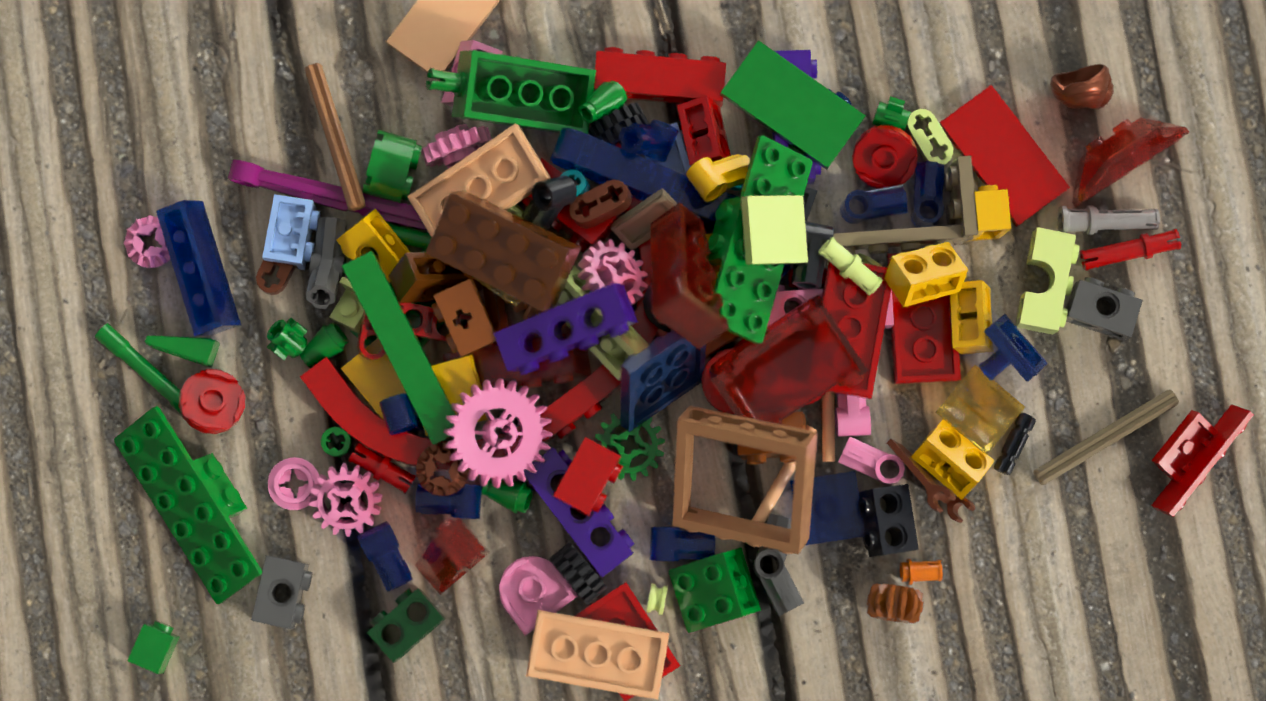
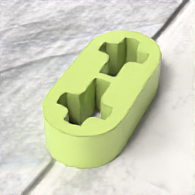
[906,109,953,168]

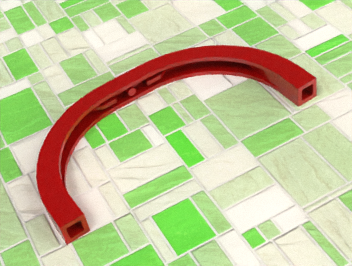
[300,143,671,471]

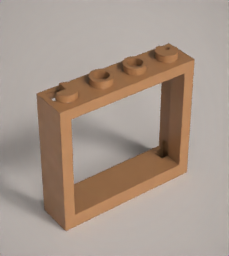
[672,406,817,554]

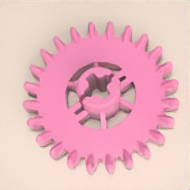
[444,378,553,488]

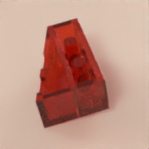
[415,518,490,595]

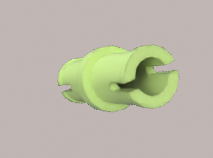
[818,237,883,296]

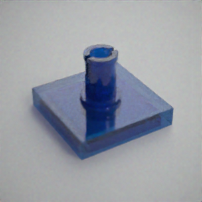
[979,314,1047,382]
[789,471,865,546]

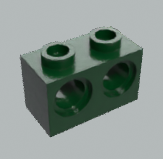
[367,588,446,663]

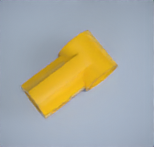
[686,154,750,202]

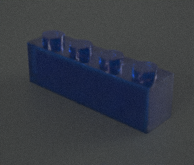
[156,200,241,336]

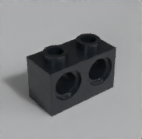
[858,484,919,557]

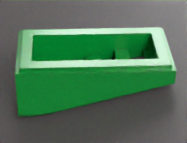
[145,335,220,368]

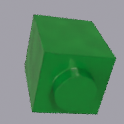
[127,620,180,674]

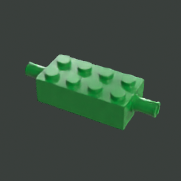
[426,50,596,136]

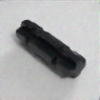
[994,412,1036,475]

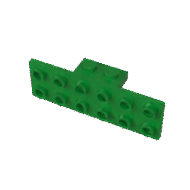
[704,135,813,344]
[114,406,263,605]

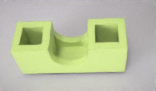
[1015,227,1079,335]

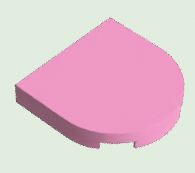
[499,556,578,636]

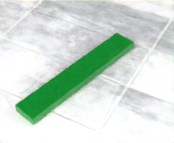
[342,251,456,445]

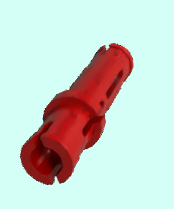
[1080,229,1181,271]

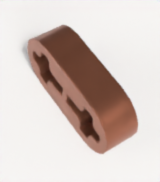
[569,180,632,228]
[256,260,296,295]

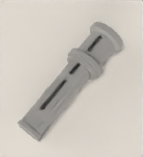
[1057,206,1160,235]

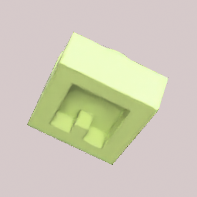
[329,277,364,334]

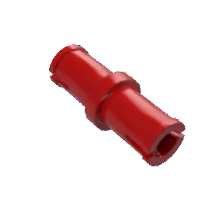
[348,443,416,494]

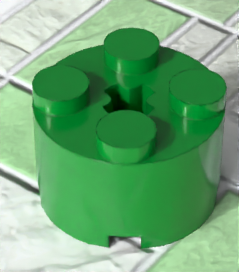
[362,130,422,203]

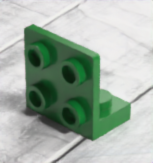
[669,547,761,633]

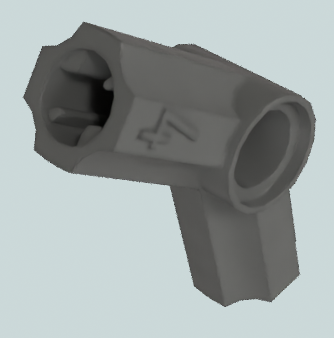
[306,217,347,309]
[752,513,804,616]

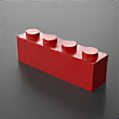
[593,47,727,108]

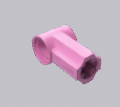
[835,393,871,437]
[838,437,905,486]

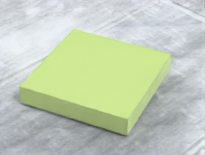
[741,196,808,265]

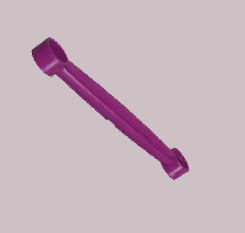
[227,159,427,231]

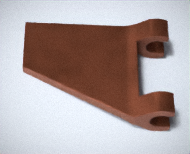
[887,439,975,523]

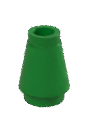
[579,81,627,123]
[300,322,349,368]
[482,478,534,514]

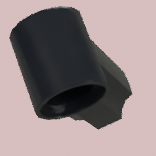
[521,175,577,231]
[791,221,834,289]

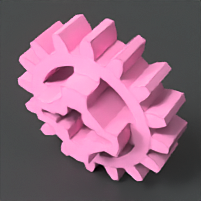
[421,124,492,169]
[578,240,648,305]
[309,463,383,537]

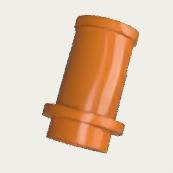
[900,559,943,585]

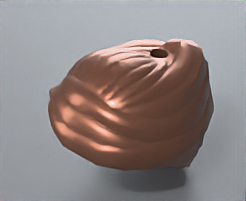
[1050,64,1114,109]

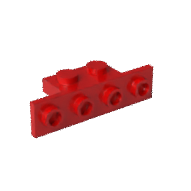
[1151,404,1254,517]

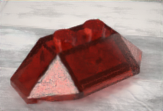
[1072,117,1189,208]

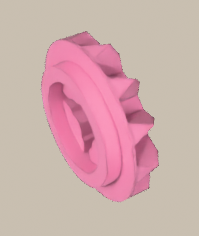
[124,215,177,268]
[268,457,320,510]

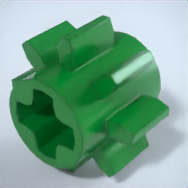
[872,96,911,131]
[267,318,308,360]

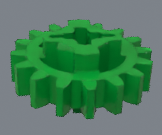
[595,413,665,482]

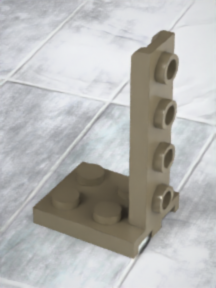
[833,156,978,255]

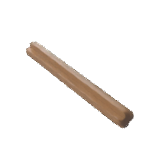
[305,63,365,211]

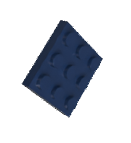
[620,313,707,432]

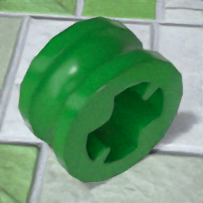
[321,427,352,457]

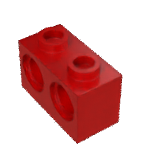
[677,95,731,166]

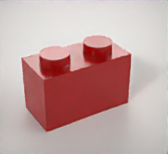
[553,437,623,517]

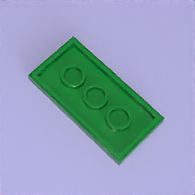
[720,40,866,170]

